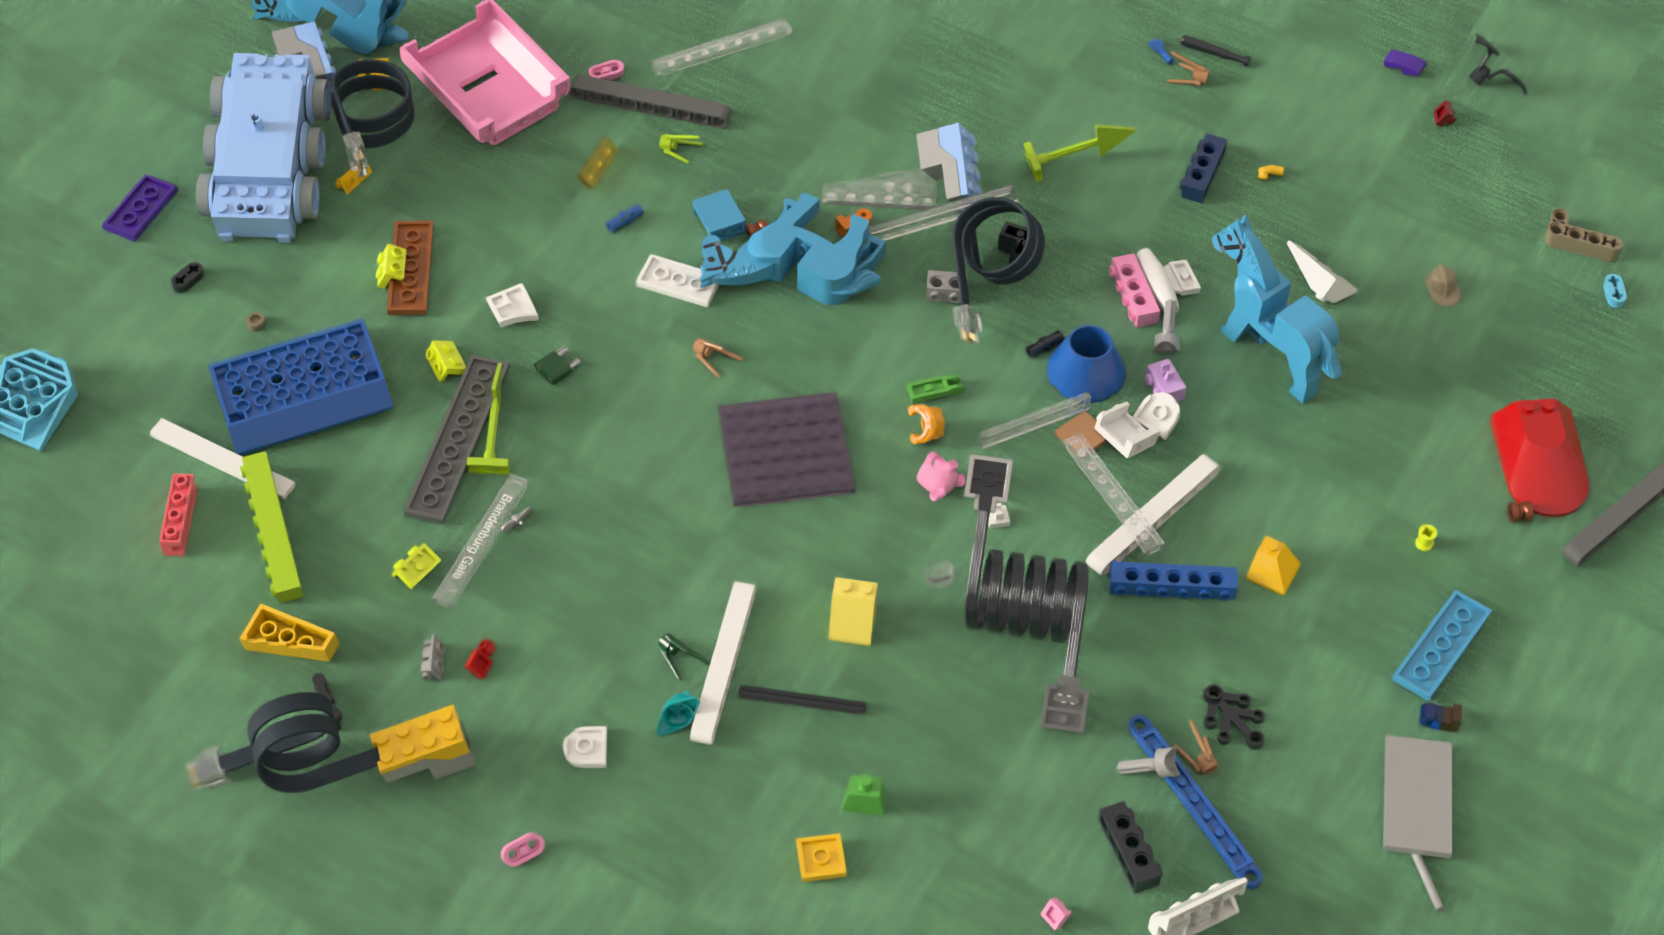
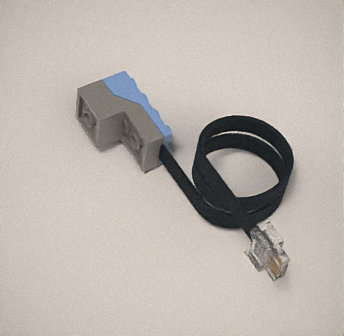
[272,21,415,177]
[916,122,1045,346]

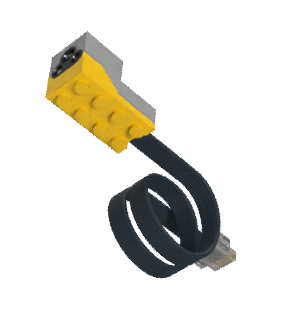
[185,692,477,793]

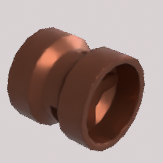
[745,219,768,239]
[1507,501,1534,523]

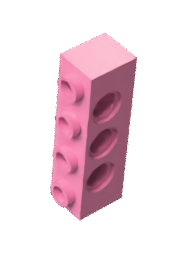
[1109,253,1160,328]

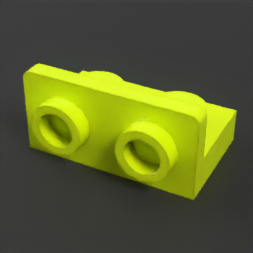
[391,543,441,589]

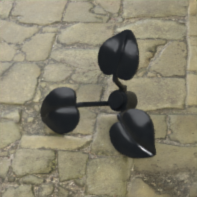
[1469,33,1527,96]

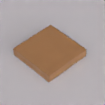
[1055,410,1108,459]

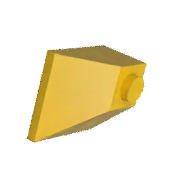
[1246,536,1301,596]

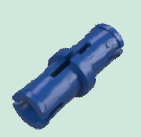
[606,204,644,233]

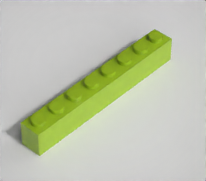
[240,451,304,604]

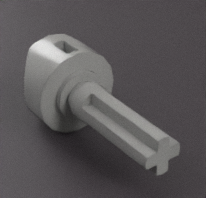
[1154,299,1181,355]
[1117,747,1180,778]

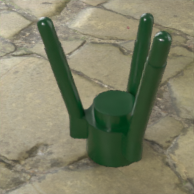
[658,633,710,681]

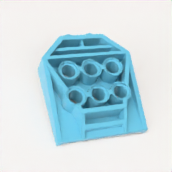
[0,348,78,452]

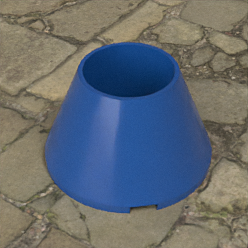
[1047,325,1126,403]

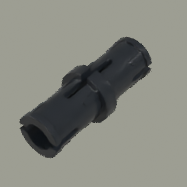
[1025,330,1064,358]

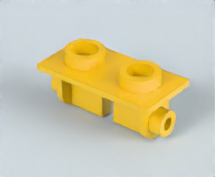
[334,157,372,195]

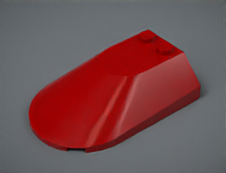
[1490,398,1590,517]

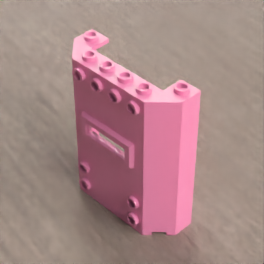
[400,0,570,145]

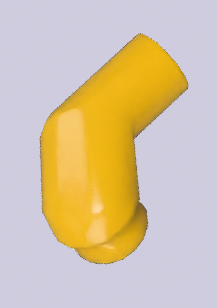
[1258,165,1284,180]

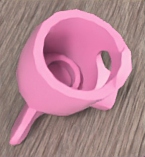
[917,451,966,501]

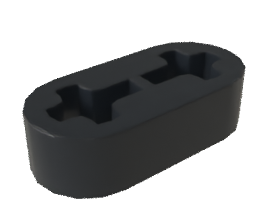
[171,262,204,293]

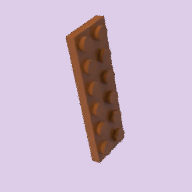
[387,221,434,315]

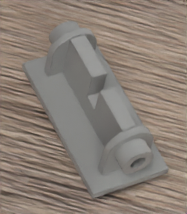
[420,634,445,681]

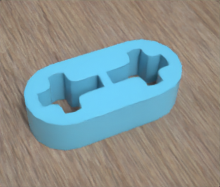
[1603,274,1627,308]

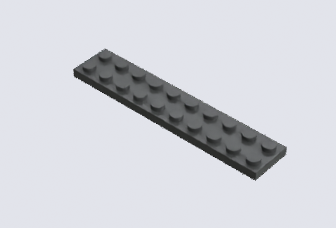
[404,355,510,524]

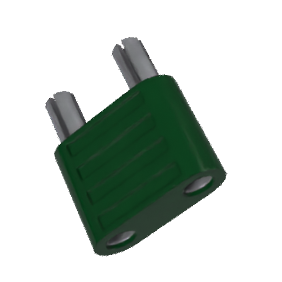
[534,346,581,385]

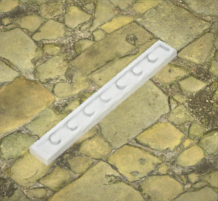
[150,418,296,500]

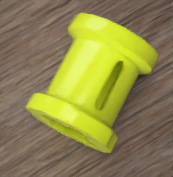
[1415,524,1437,551]

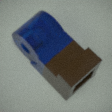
[1419,703,1462,733]

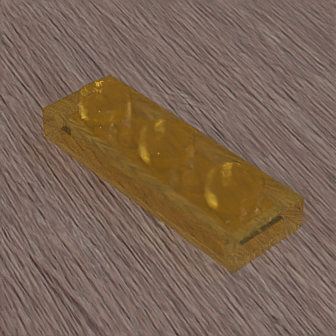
[577,136,619,190]

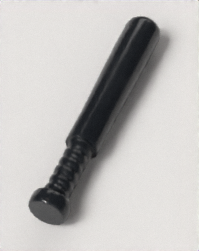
[1180,35,1251,67]

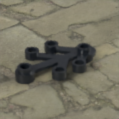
[1203,684,1265,750]

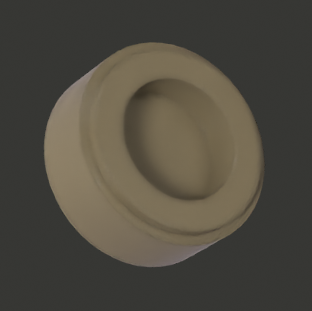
[246,312,266,331]

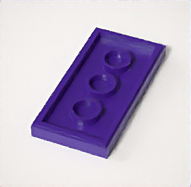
[102,174,178,242]

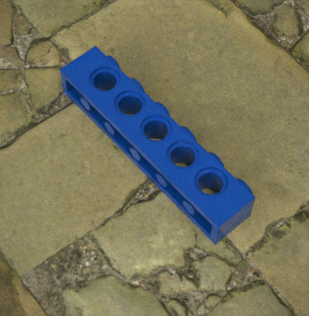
[1109,561,1238,601]

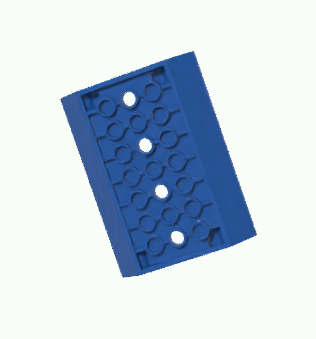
[208,318,394,455]

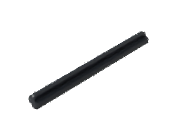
[739,685,866,714]

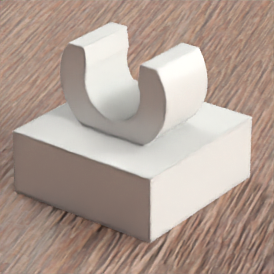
[988,503,1010,529]

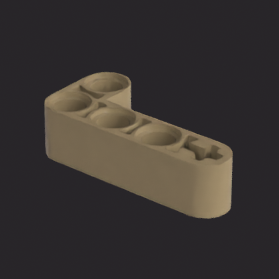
[1544,208,1623,262]

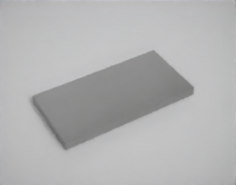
[1383,735,1452,858]

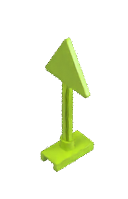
[1023,125,1136,182]
[467,363,510,475]

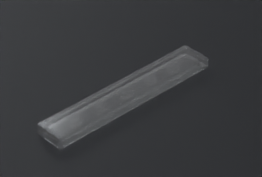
[979,392,1091,449]

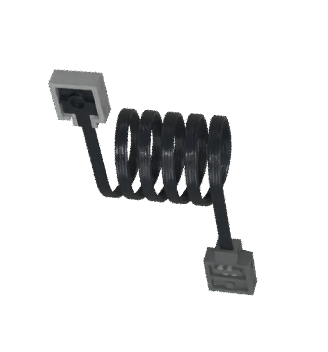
[964,454,1090,733]

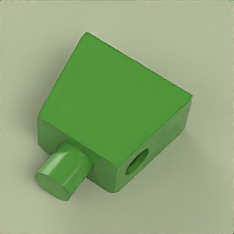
[842,774,887,816]

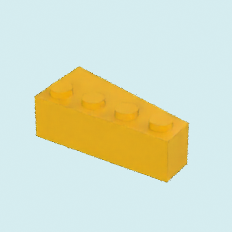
[239,603,340,662]

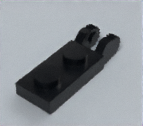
[312,673,343,730]

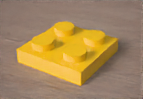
[796,833,847,882]

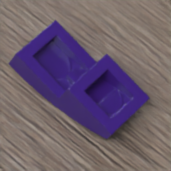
[1384,50,1427,76]

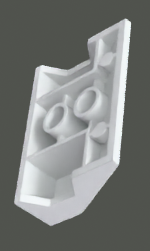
[1148,877,1248,935]

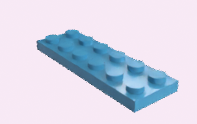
[1391,589,1492,701]

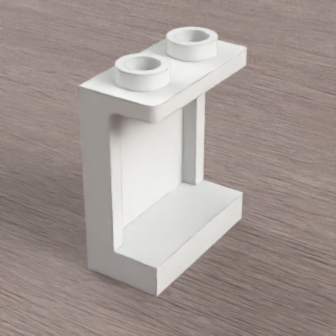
[1095,401,1160,459]

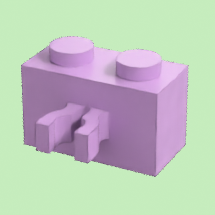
[1144,358,1187,402]

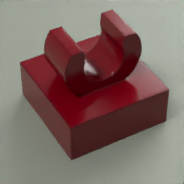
[1434,100,1457,127]

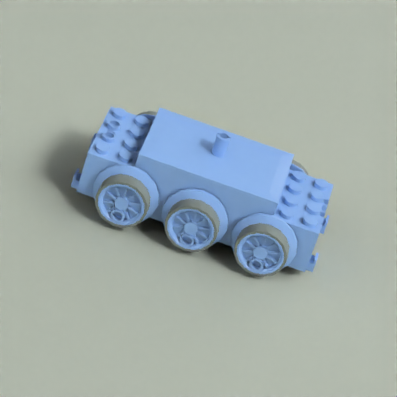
[196,53,331,243]

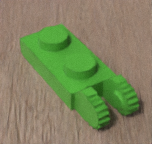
[906,374,965,404]

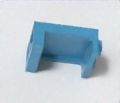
[692,189,746,241]

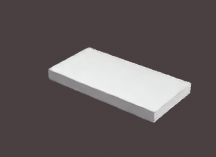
[636,254,720,307]

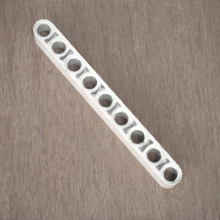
[1086,454,1221,576]
[690,581,756,745]

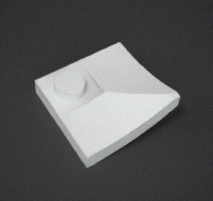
[486,283,539,328]

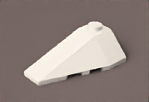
[1287,240,1358,303]

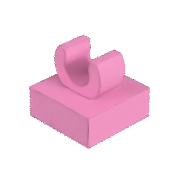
[1040,897,1072,930]

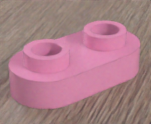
[588,60,624,80]
[501,832,545,867]

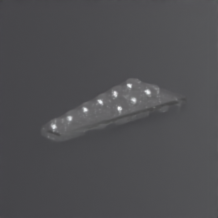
[822,167,937,211]

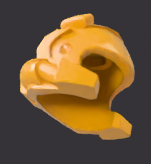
[908,404,945,444]

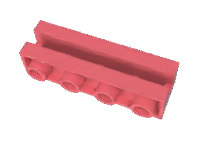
[159,474,198,556]

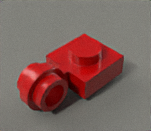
[464,639,496,680]

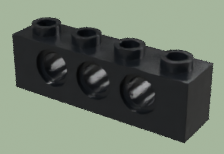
[1098,801,1163,894]

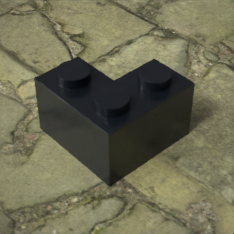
[998,221,1027,264]

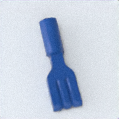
[1148,38,1174,65]

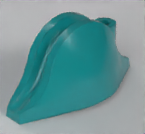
[656,691,700,736]

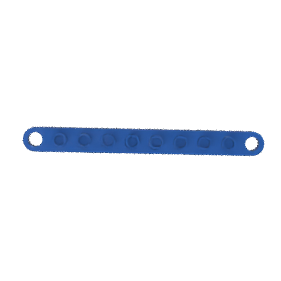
[1128,714,1263,889]

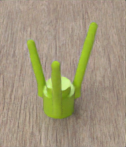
[659,134,703,164]

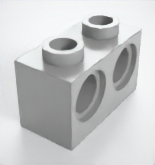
[926,270,967,303]

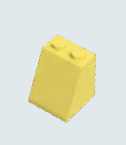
[828,577,878,646]

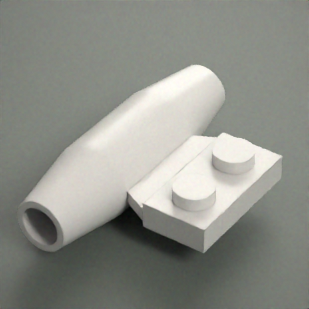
[1136,248,1201,313]

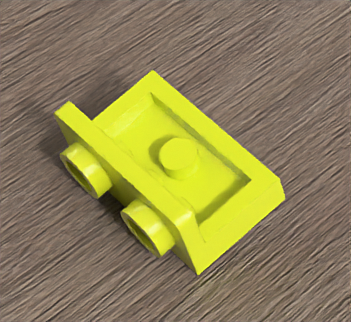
[376,244,406,289]
[425,340,466,382]

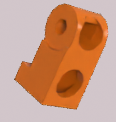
[835,208,872,238]

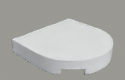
[1133,392,1180,440]
[563,726,607,768]

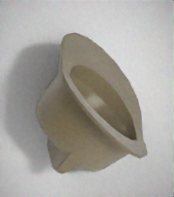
[1425,263,1461,307]

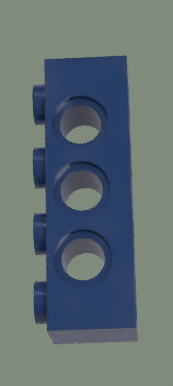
[1179,133,1228,204]

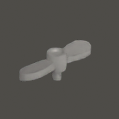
[501,507,533,533]

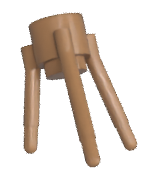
[1167,51,1210,86]
[693,338,744,378]
[1173,720,1219,775]

